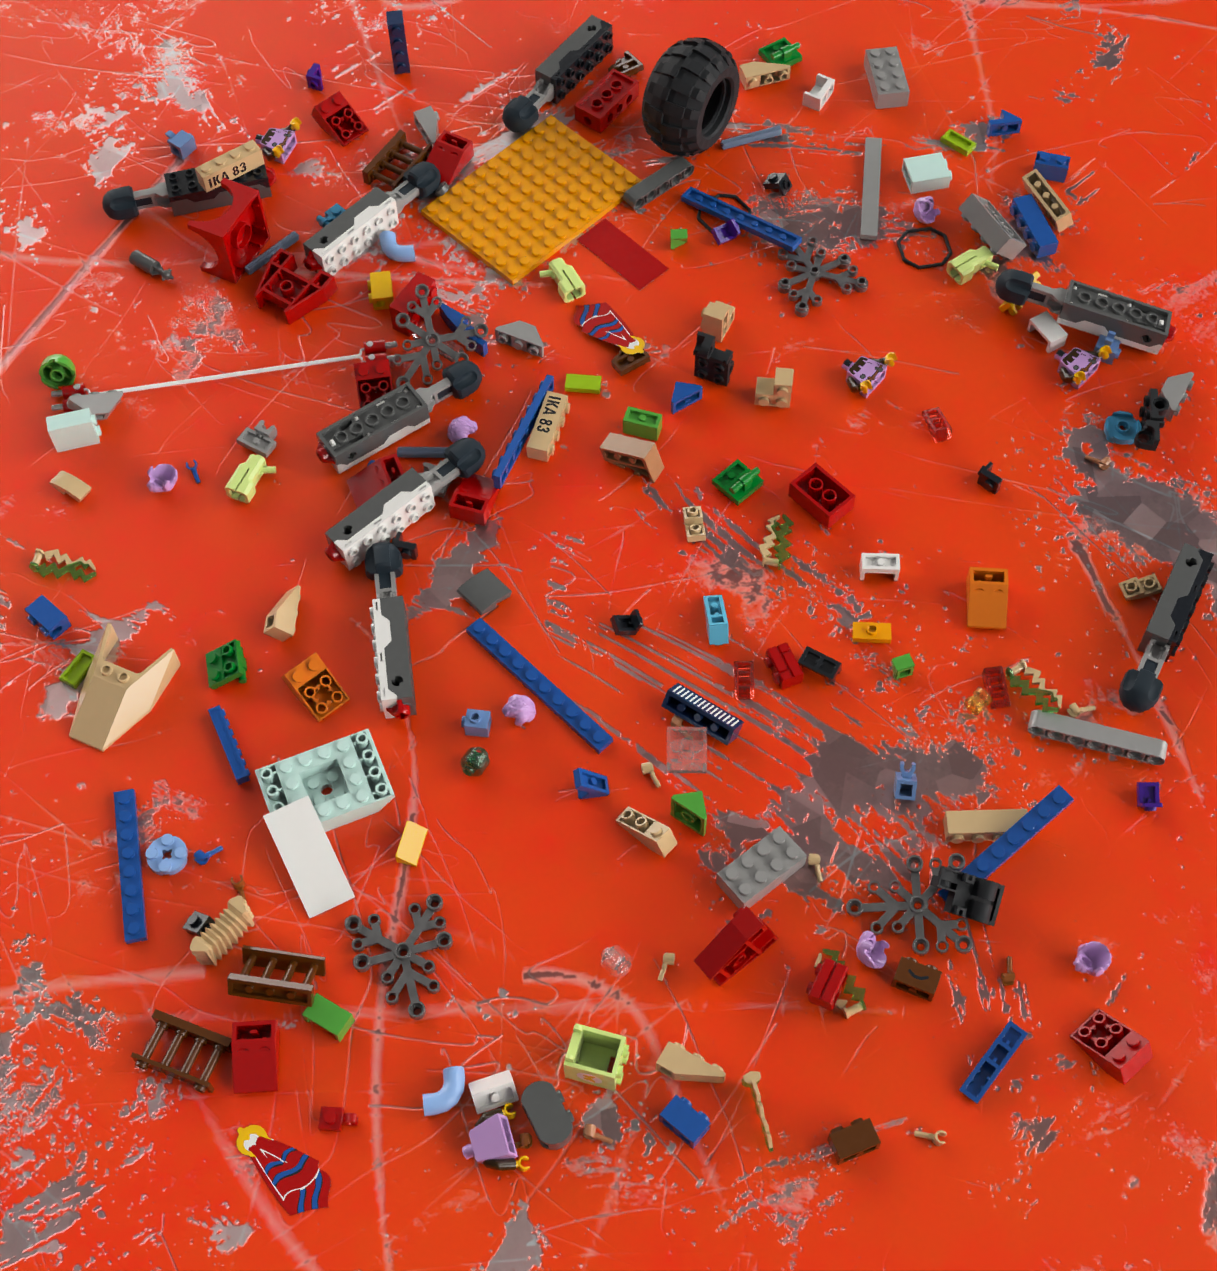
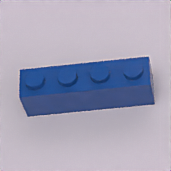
[1010,194,1059,258]

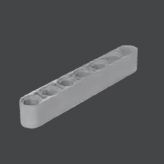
[1028,710,1168,765]

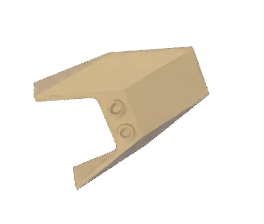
[69,622,181,752]

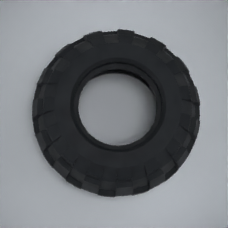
[642,37,740,157]

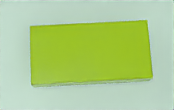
[940,129,977,157]
[565,374,602,394]
[59,649,94,690]

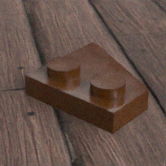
[608,50,644,76]
[611,349,651,376]

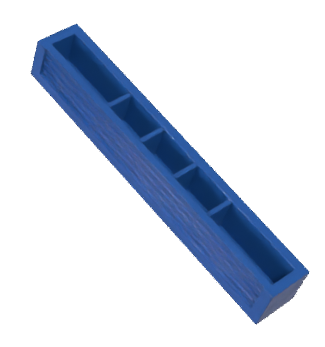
[208,705,251,785]

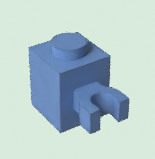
[165,130,197,160]
[1094,330,1122,365]
[893,761,917,801]

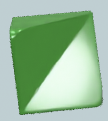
[670,229,688,249]
[892,653,915,680]

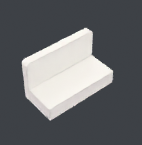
[468,1070,519,1114]

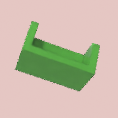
[623,406,662,441]
[302,993,355,1042]

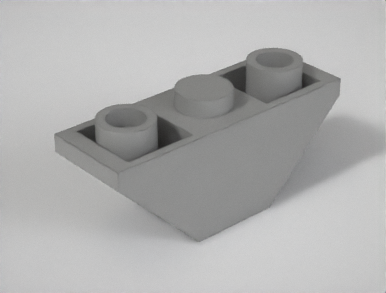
[495,320,544,358]
[1159,372,1195,422]
[66,390,123,420]

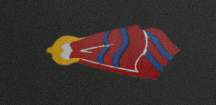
[573,302,645,354]
[237,1125,331,1216]

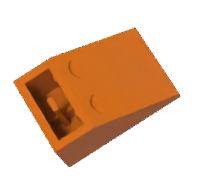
[966,567,1009,630]
[281,652,350,722]

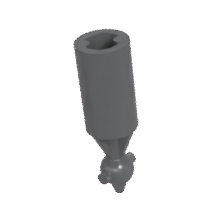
[129,250,174,281]

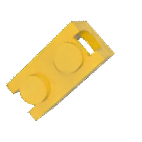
[367,271,394,310]

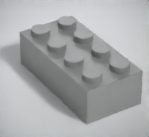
[864,46,910,109]
[958,193,1027,260]
[716,826,807,908]

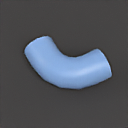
[379,231,416,262]
[422,1066,465,1116]

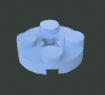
[145,834,188,876]

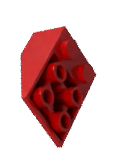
[311,91,369,147]
[426,130,474,186]
[353,359,394,408]
[347,453,404,508]
[448,474,500,526]
[1070,1008,1153,1085]
[231,1020,280,1094]

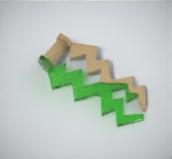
[758,514,794,570]
[29,548,97,583]
[1005,659,1063,712]
[814,949,866,1019]
[741,1071,773,1152]

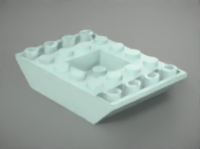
[254,728,395,832]

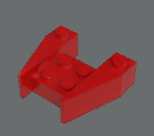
[254,248,338,325]
[694,906,779,986]

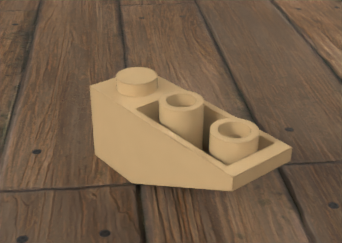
[739,61,791,90]
[264,585,301,642]
[615,806,678,857]
[656,1041,726,1083]

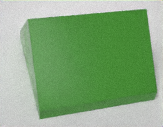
[670,791,707,837]

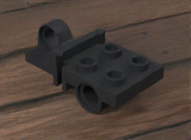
[693,331,734,386]
[1134,388,1169,451]
[930,866,1005,926]

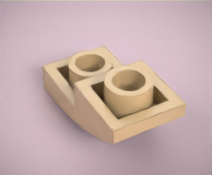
[49,470,92,503]
[682,506,706,542]
[1119,573,1162,600]

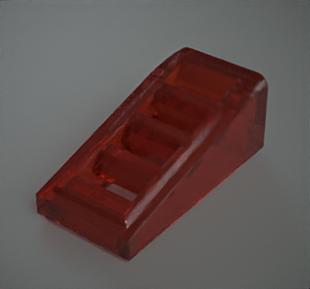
[922,407,952,443]
[734,661,754,700]
[981,666,1011,709]

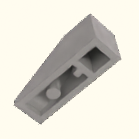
[413,106,440,148]

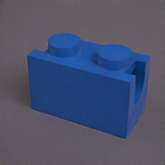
[1033,151,1071,183]
[25,595,72,640]
[659,1095,711,1149]

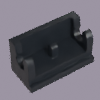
[798,646,842,682]

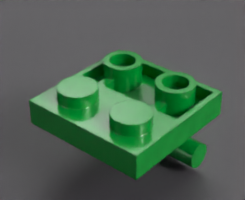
[758,37,802,66]
[712,459,764,506]
[205,639,247,690]

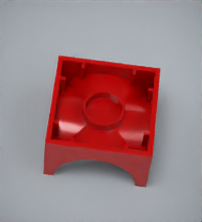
[187,178,271,284]

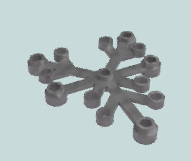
[778,231,868,317]
[393,284,488,388]
[846,853,972,956]
[345,894,453,1020]

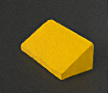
[395,821,428,867]

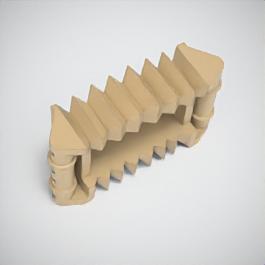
[190,896,255,966]

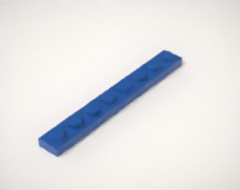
[681,187,802,252]
[491,374,554,489]
[937,785,1074,903]
[114,789,148,944]

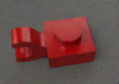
[318,1106,359,1132]

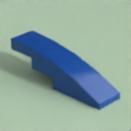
[438,303,488,357]
[959,1021,1028,1104]

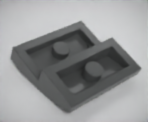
[457,568,512,615]

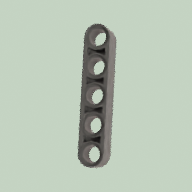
[623,156,694,210]

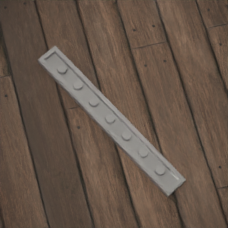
[860,137,882,240]

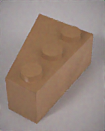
[599,432,665,483]

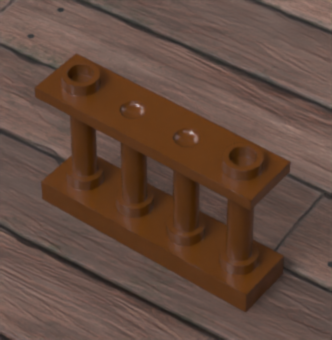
[362,130,432,190]
[227,945,326,1007]
[131,1009,232,1093]

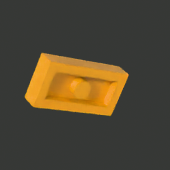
[852,622,892,644]

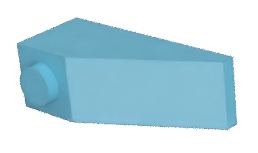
[703,595,729,645]

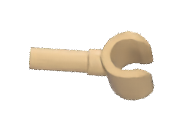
[1067,703,1096,718]
[641,762,661,788]
[808,854,823,883]
[657,952,675,982]
[914,1130,947,1146]

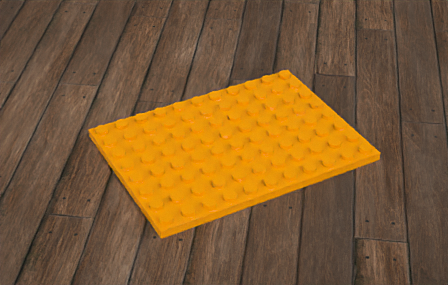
[421,115,642,285]

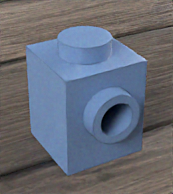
[461,709,492,738]

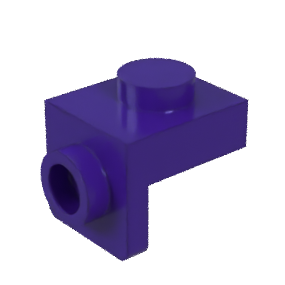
[306,63,324,91]
[711,218,741,246]
[1137,782,1163,811]

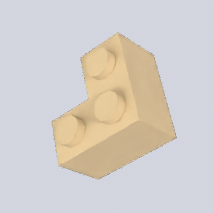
[700,300,735,343]
[754,367,794,408]

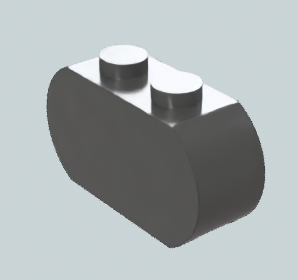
[521,1081,575,1150]

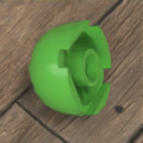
[39,354,76,389]

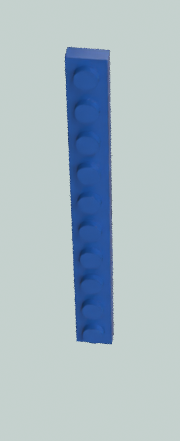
[466,618,613,754]

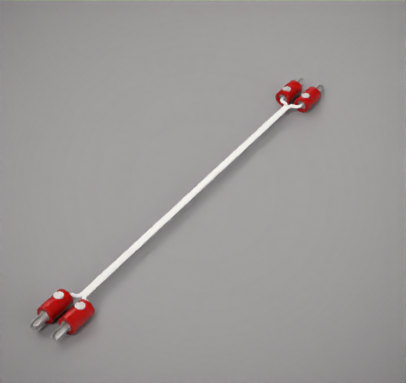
[51,339,400,413]

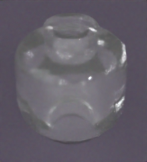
[601,945,632,977]

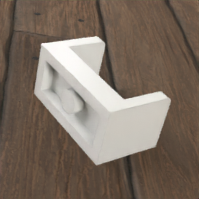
[802,73,835,111]
[1027,311,1068,353]
[859,553,900,581]

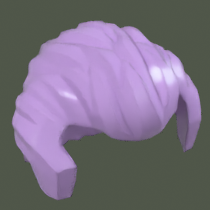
[913,196,941,224]
[447,416,478,443]
[146,464,178,493]
[502,694,536,726]
[856,930,889,969]
[1073,941,1112,977]

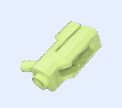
[946,246,999,285]
[539,258,586,303]
[225,454,276,504]

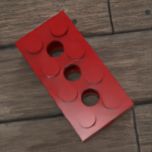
[574,68,639,134]

